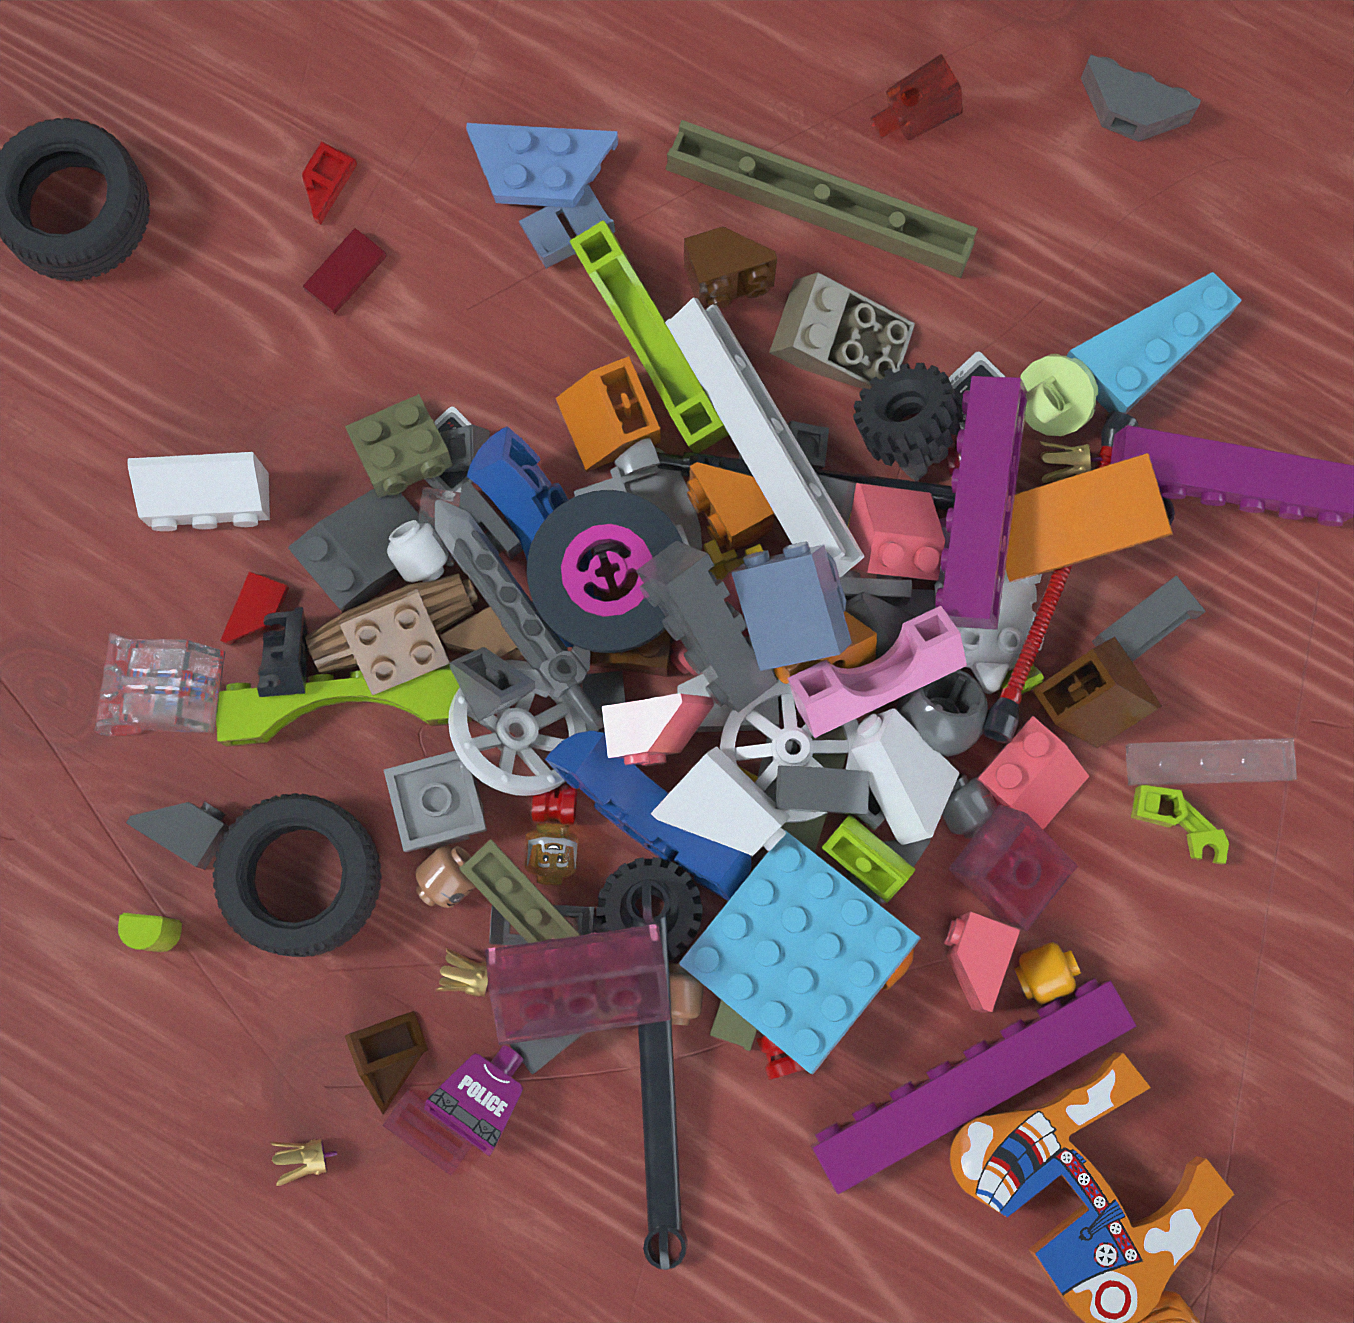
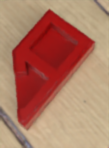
[302,141,357,225]
[220,571,289,645]

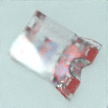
[94,632,226,736]

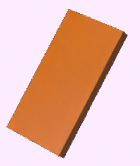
[1005,453,1173,583]

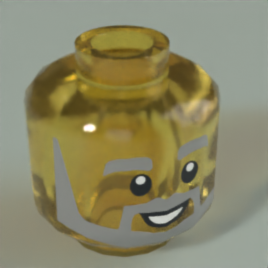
[523,823,579,885]

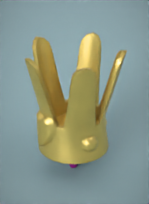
[1040,441,1102,483]
[435,948,502,997]
[271,1139,337,1186]

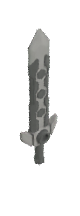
[435,500,605,733]

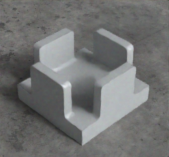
[384,751,487,852]

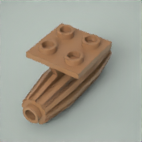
[305,574,479,695]

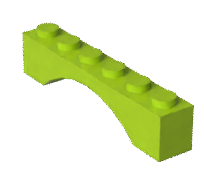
[569,220,729,453]
[214,663,472,747]

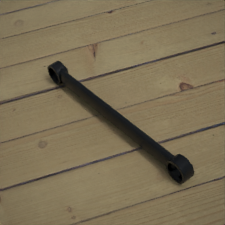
[626,879,688,1270]

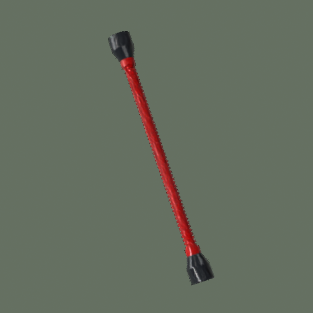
[982,411,1139,743]

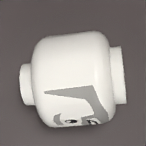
[387,520,449,582]

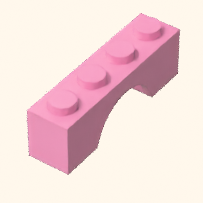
[788,606,967,738]

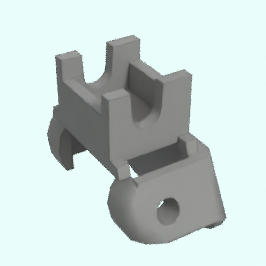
[574,438,702,563]

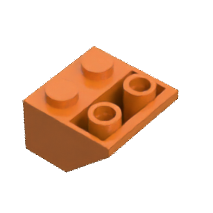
[556,356,661,472]
[687,462,775,552]

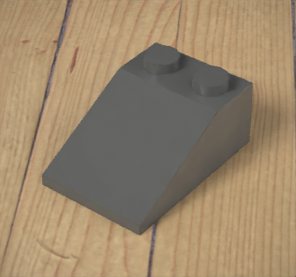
[288,489,426,613]

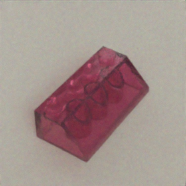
[485,924,671,1045]

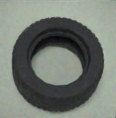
[0,118,150,281]
[212,793,382,957]

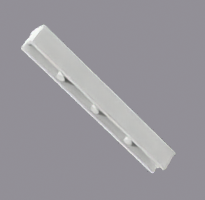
[665,297,865,578]

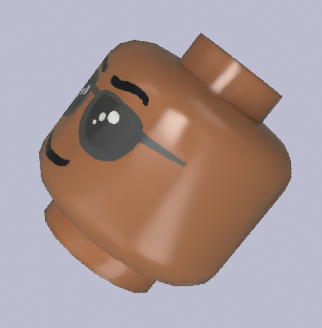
[415,846,475,908]

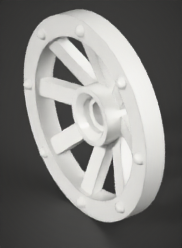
[448,660,586,796]
[720,680,861,823]

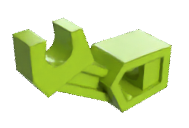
[1131,785,1229,865]

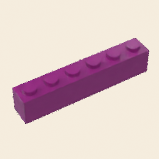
[935,376,1028,630]
[1111,425,1354,526]

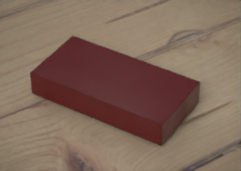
[303,228,387,315]

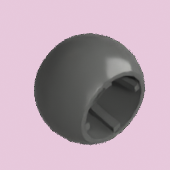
[897,670,988,757]

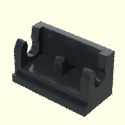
[257,607,309,697]

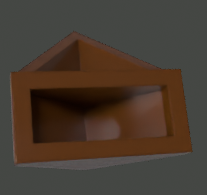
[344,1011,428,1114]

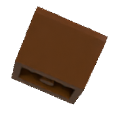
[684,226,777,309]
[1033,636,1162,748]

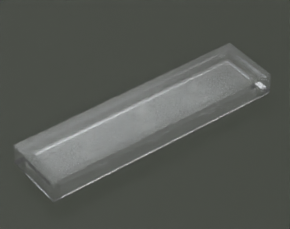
[1125,738,1297,786]

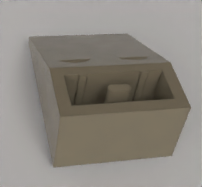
[769,272,915,390]

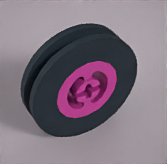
[527,490,683,653]

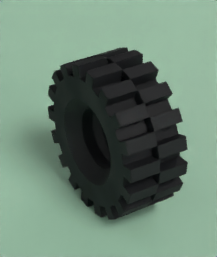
[853,363,963,467]
[597,857,702,962]

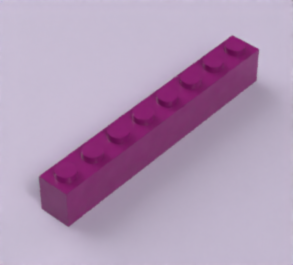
[810,978,1136,1194]

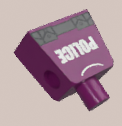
[424,1045,524,1157]

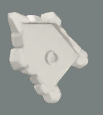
[934,527,1045,695]

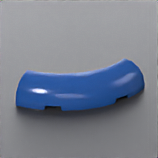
[467,426,602,647]
[545,731,751,901]

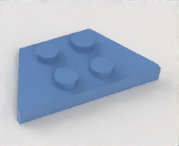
[466,123,619,208]

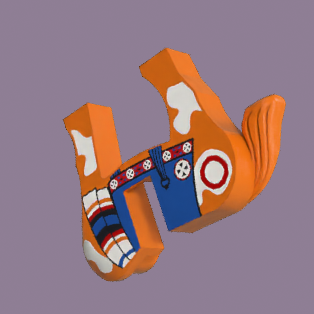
[950,1052,1234,1323]

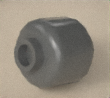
[942,773,999,839]

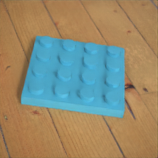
[678,830,921,1075]

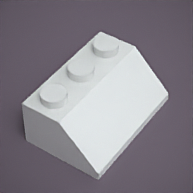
[128,452,270,532]

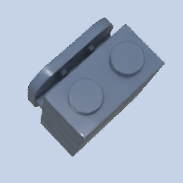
[731,541,852,671]

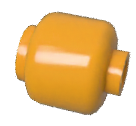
[1014,942,1081,1005]

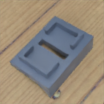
[519,184,615,269]

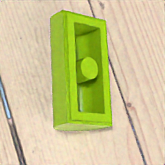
[822,814,916,903]
[118,913,182,952]

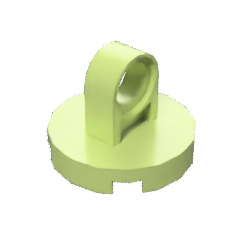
[1020,354,1098,436]

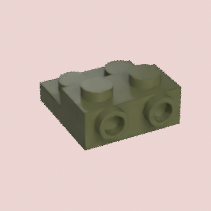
[345,394,453,499]

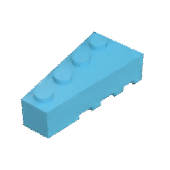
[1067,272,1242,413]

